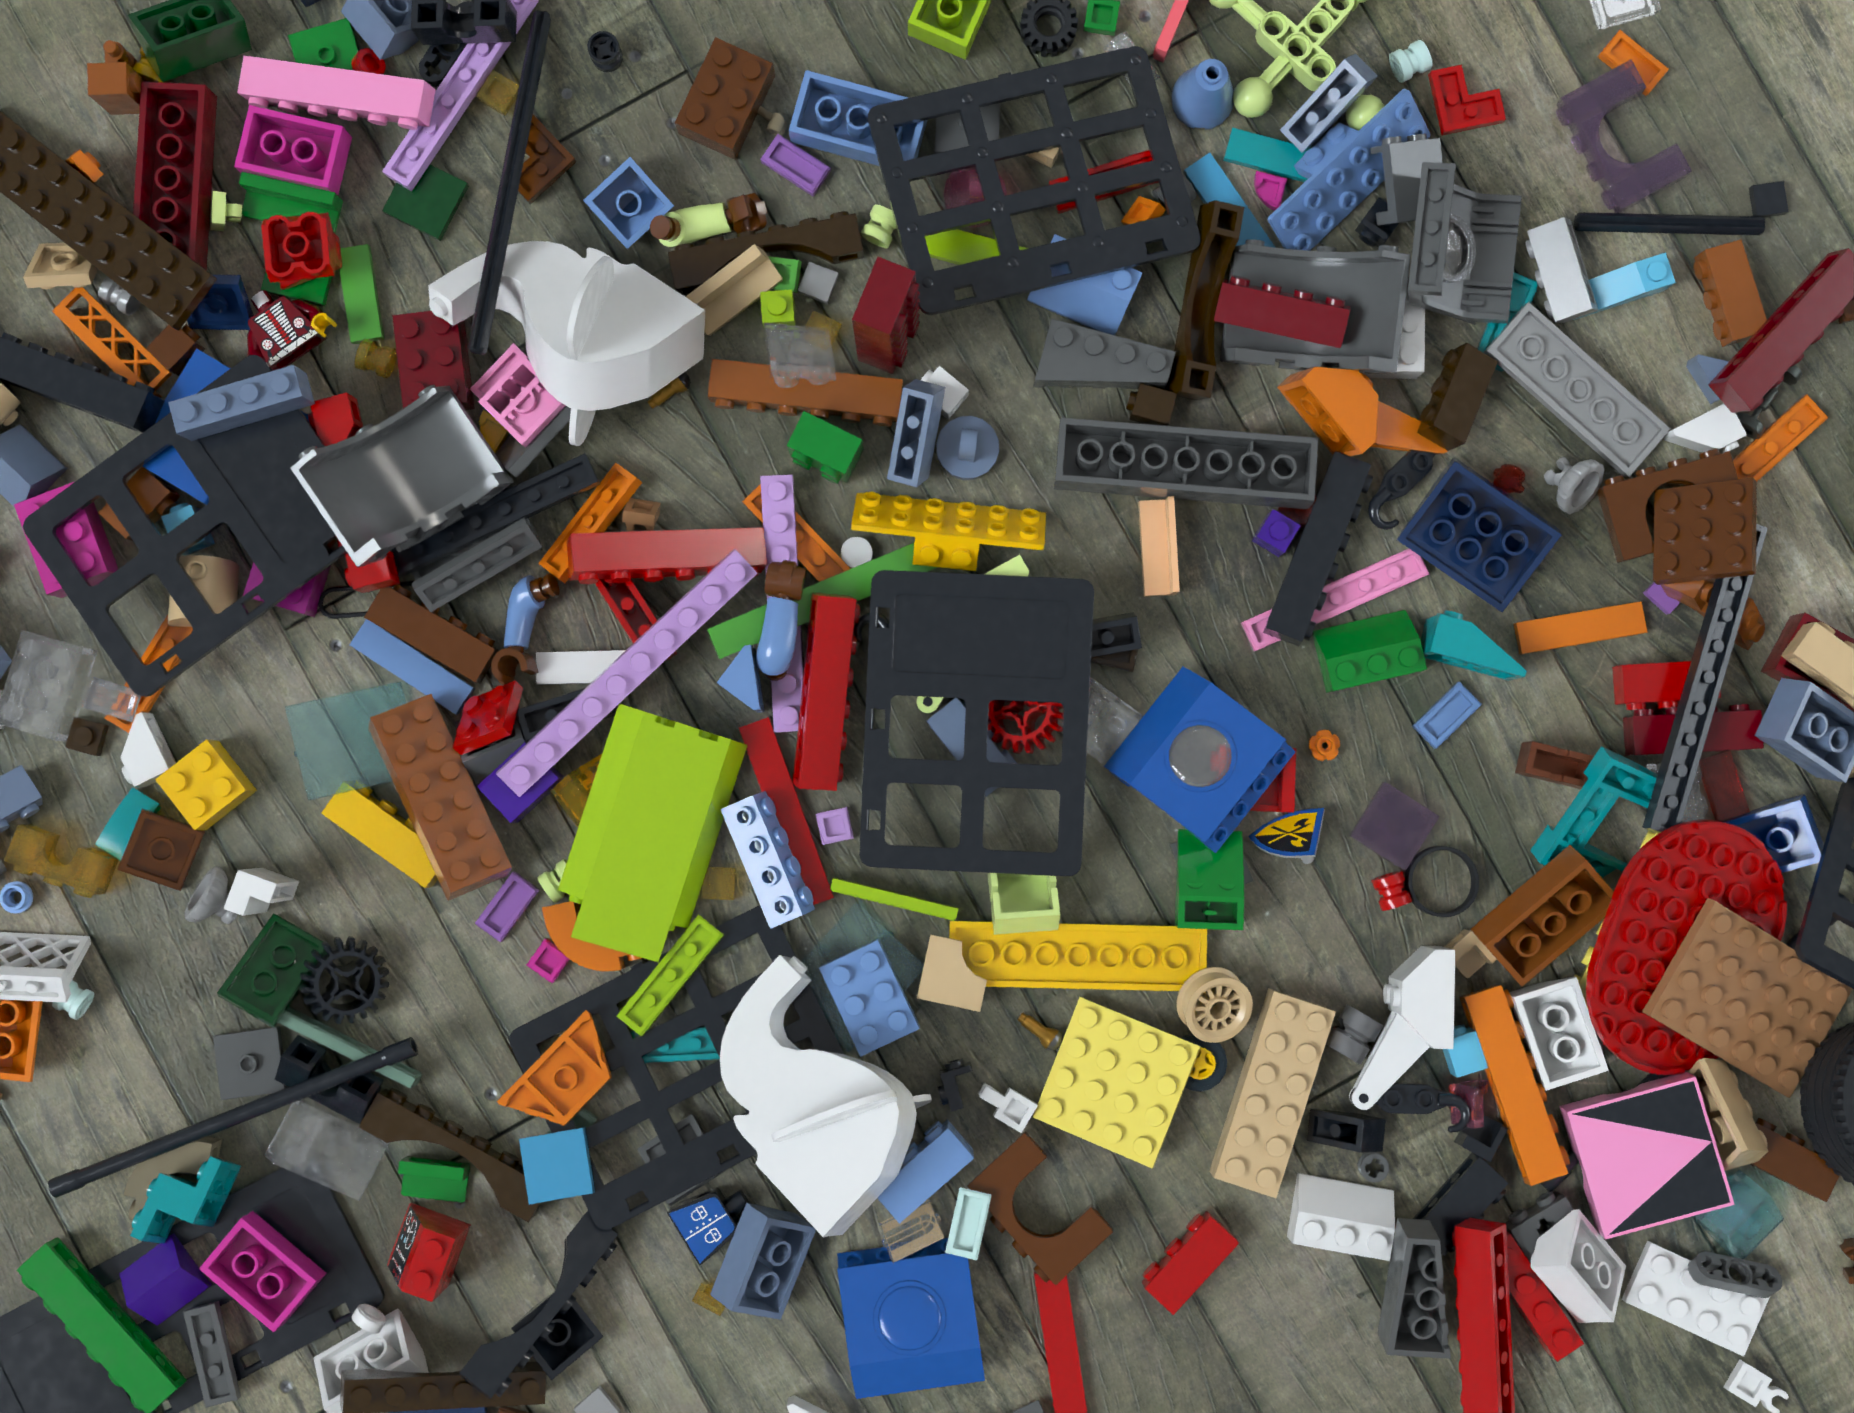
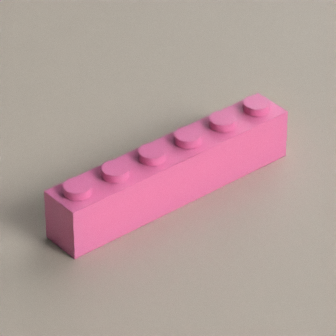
[237,56,436,130]

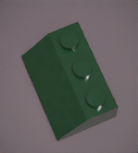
[128,0,252,82]

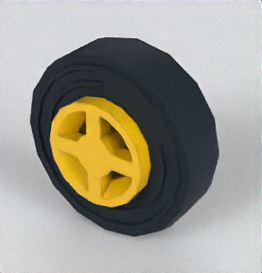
[1182,1034,1228,1092]

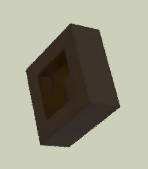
[65,717,109,756]

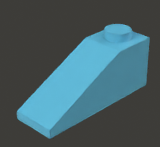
[1573,252,1676,320]

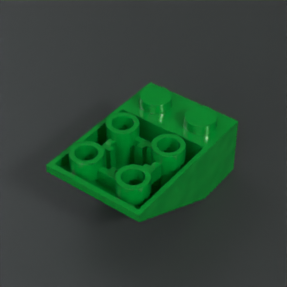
[1175,829,1244,930]

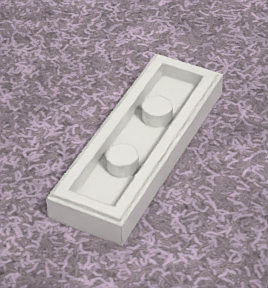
[536,650,626,685]

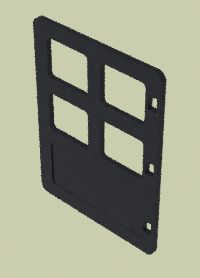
[23,355,347,697]
[859,570,1094,876]

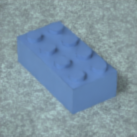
[789,70,927,166]

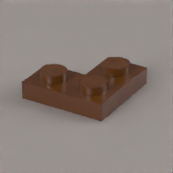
[509,115,576,204]

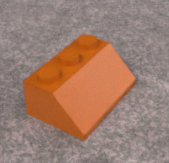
[0,1000,43,1082]

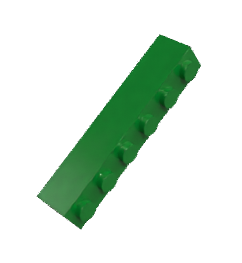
[16,1237,187,1413]

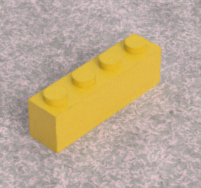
[321,780,438,888]

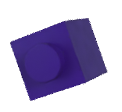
[1252,509,1301,557]

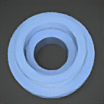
[0,881,33,913]

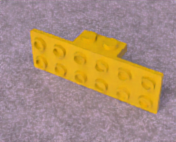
[851,492,1046,571]

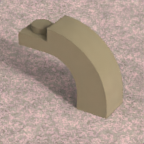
[124,1137,222,1230]

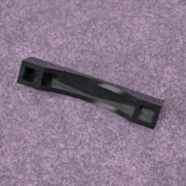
[458,1211,618,1400]

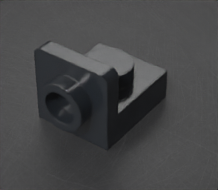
[1355,197,1399,248]

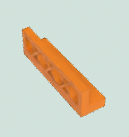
[52,287,172,398]

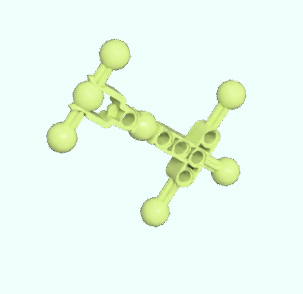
[1209,0,1384,131]

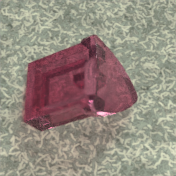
[1449,1080,1489,1129]

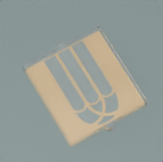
[879,1199,945,1263]

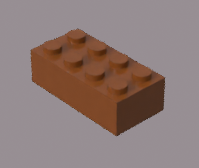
[1471,845,1614,987]

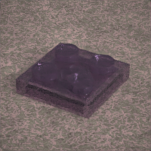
[1349,782,1440,871]

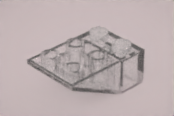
[264,1099,389,1201]

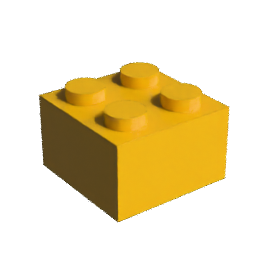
[155,739,257,830]

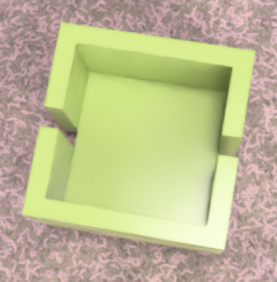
[988,873,1060,935]

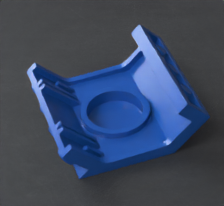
[837,1238,985,1399]

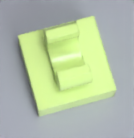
[210,191,242,231]

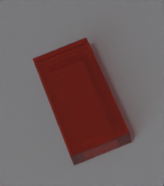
[1698,751,1750,821]

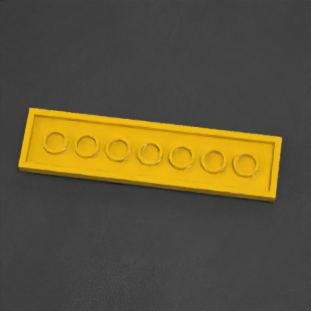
[949,921,1207,991]

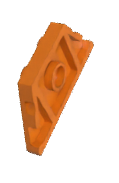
[497,1010,612,1125]

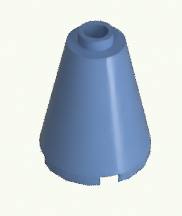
[1172,59,1234,130]

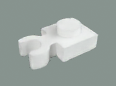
[1724,1359,1789,1413]

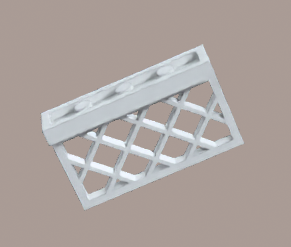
[0,932,91,1003]

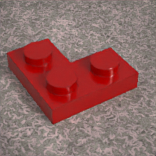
[1428,64,1506,136]

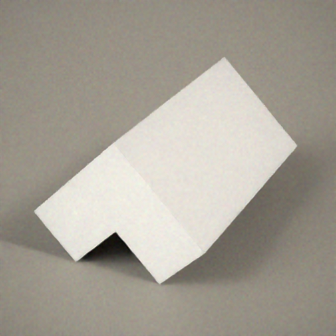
[224,868,299,916]

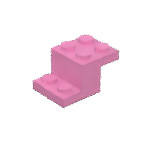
[470,343,566,448]

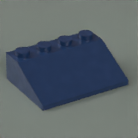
[1397,457,1562,612]

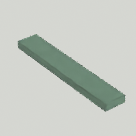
[278,1007,423,1088]

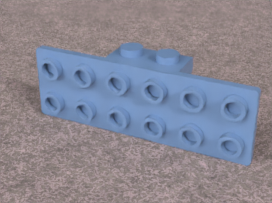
[1268,89,1431,251]

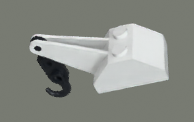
[1349,946,1471,1133]

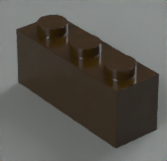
[1417,343,1498,451]

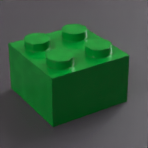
[787,411,864,484]

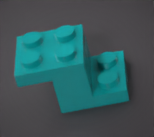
[130,1156,241,1244]

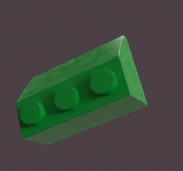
[1312,610,1427,693]

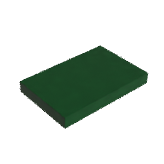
[217,913,325,1028]

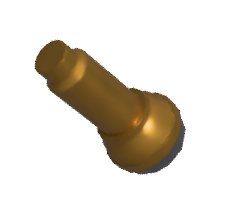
[1017,1012,1062,1050]

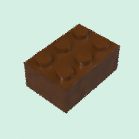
[675,37,775,160]

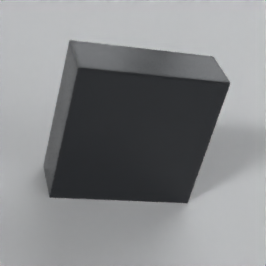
[1749,181,1789,218]

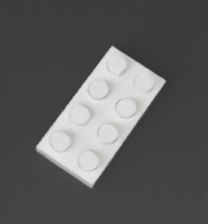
[1621,1240,1770,1356]

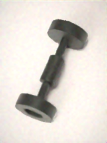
[1736,365,1802,439]

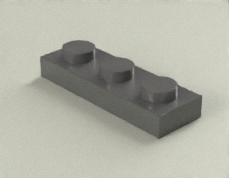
[183,1301,241,1408]

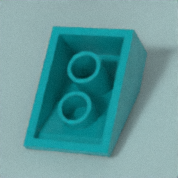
[1420,610,1527,681]

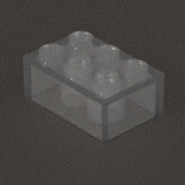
[0,630,98,741]

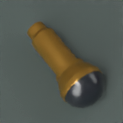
[647,372,691,409]

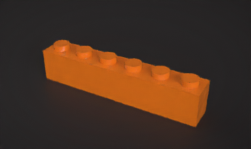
[1459,985,1570,1186]

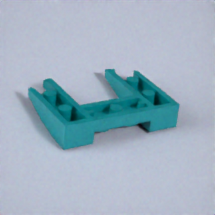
[1530,746,1658,878]

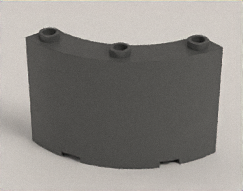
[1220,239,1411,374]
[290,385,514,567]

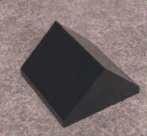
[511,1292,604,1381]

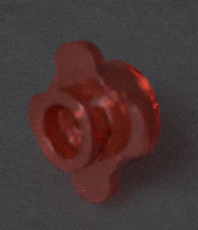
[1493,464,1525,493]

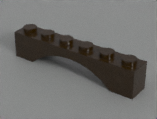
[1167,200,1245,400]
[668,211,864,296]
[359,1088,542,1223]
[340,1362,546,1413]

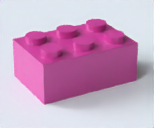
[234,105,352,195]
[14,482,118,598]
[199,1211,327,1332]

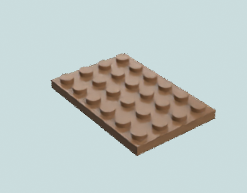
[1642,898,1853,1098]

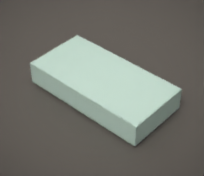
[945,1187,992,1260]

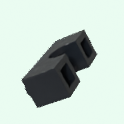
[411,0,517,45]
[275,1035,384,1124]

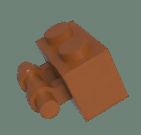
[87,40,147,115]

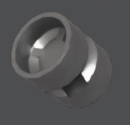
[1326,1004,1383,1065]

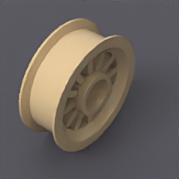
[1176,967,1253,1043]

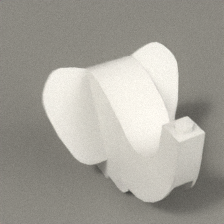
[428,241,705,446]
[720,955,932,1237]

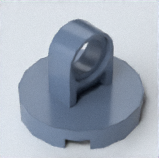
[936,416,999,480]

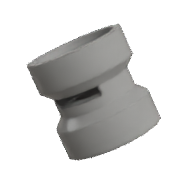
[98,276,141,316]

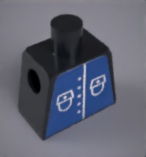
[667,1187,749,1266]

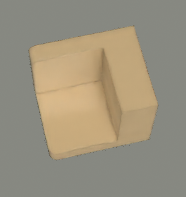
[1444,929,1497,978]

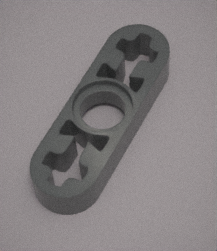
[1688,1251,1782,1298]

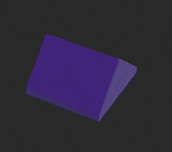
[477,742,565,823]
[119,1233,212,1326]

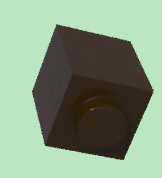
[1126,384,1177,426]

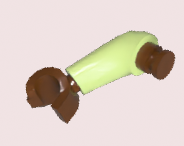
[650,193,768,248]

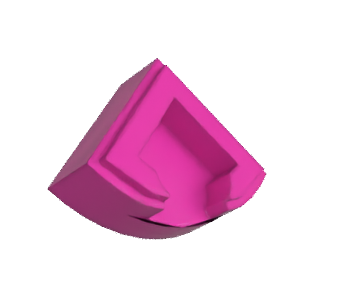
[1254,171,1287,211]

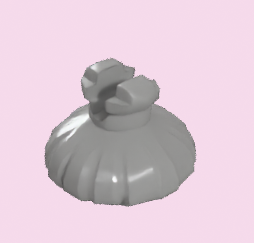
[1544,457,1604,515]
[184,866,238,924]

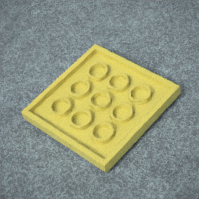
[1033,997,1201,1168]

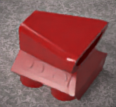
[261,212,342,290]

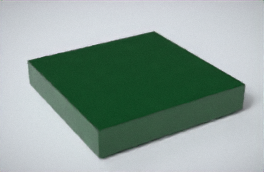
[382,165,469,241]

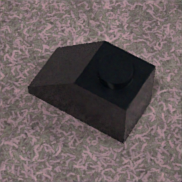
[1307,1109,1386,1153]

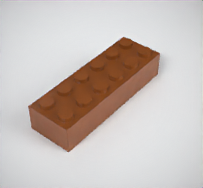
[368,694,512,901]

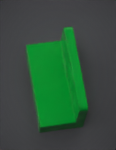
[398,1156,471,1203]

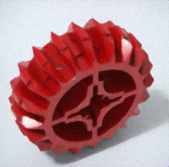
[988,700,1064,754]

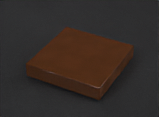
[117,808,205,891]

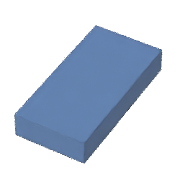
[1412,681,1482,749]

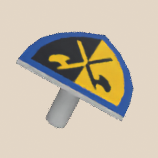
[1248,808,1325,864]

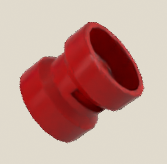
[1371,870,1412,911]

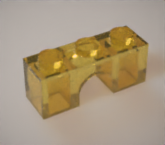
[4,824,119,898]

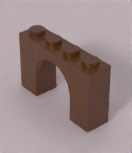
[1597,448,1738,563]
[967,1131,1113,1286]

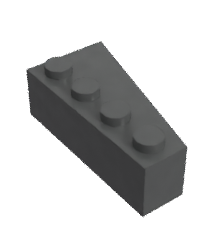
[1377,1218,1451,1359]

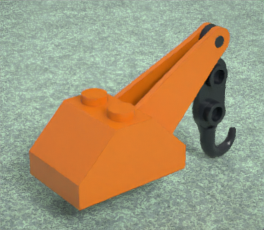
[1277,367,1448,530]

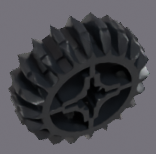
[299,936,389,1024]

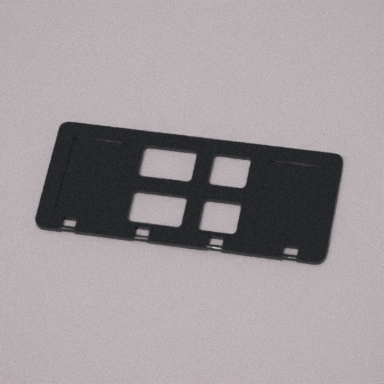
[0,1156,385,1413]

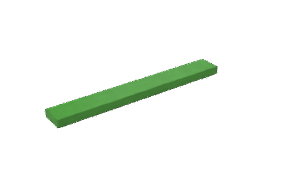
[706,542,937,659]

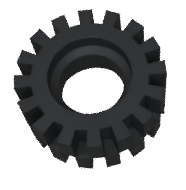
[1020,0,1078,57]

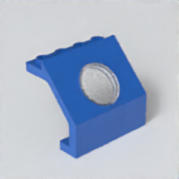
[1104,666,1296,853]

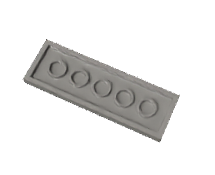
[1484,302,1671,478]

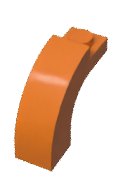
[542,901,642,971]

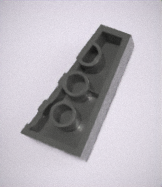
[1033,319,1175,389]

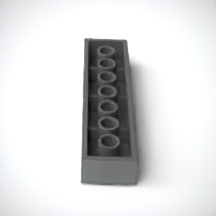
[1054,418,1318,509]

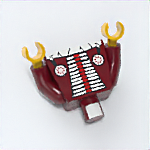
[247,290,337,370]

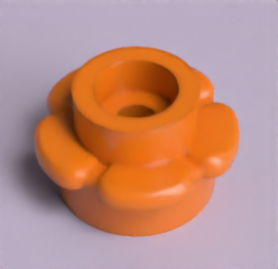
[1309,730,1340,761]

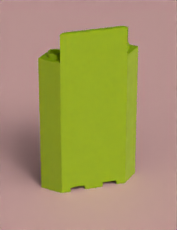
[558,704,747,963]

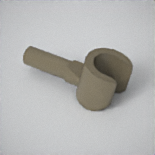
[758,106,787,136]

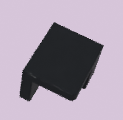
[1454,1109,1508,1162]

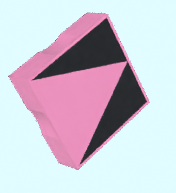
[1559,1072,1735,1240]

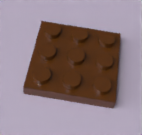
[1653,477,1757,585]

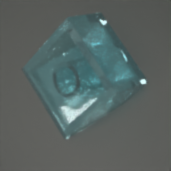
[1695,1169,1784,1259]

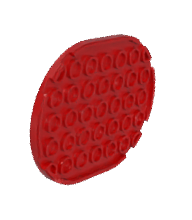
[1586,819,1787,1075]

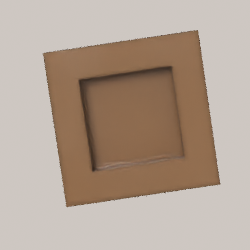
[622,498,661,532]

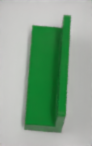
[239,172,343,233]

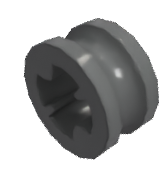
[1357,1152,1389,1183]

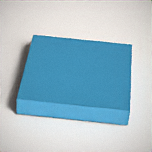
[519,1127,595,1205]

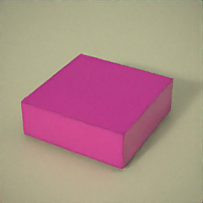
[526,938,570,983]

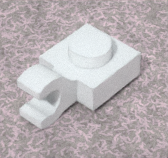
[978,1083,1038,1133]

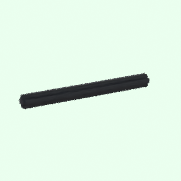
[1574,212,1765,235]

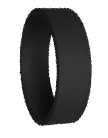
[1405,846,1479,917]

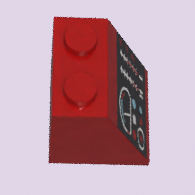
[387,1203,471,1302]

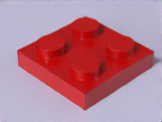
[452,680,523,755]

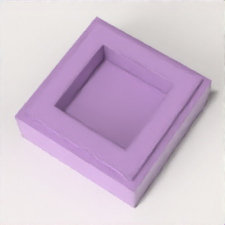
[816,807,854,845]

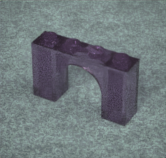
[1556,59,1692,213]

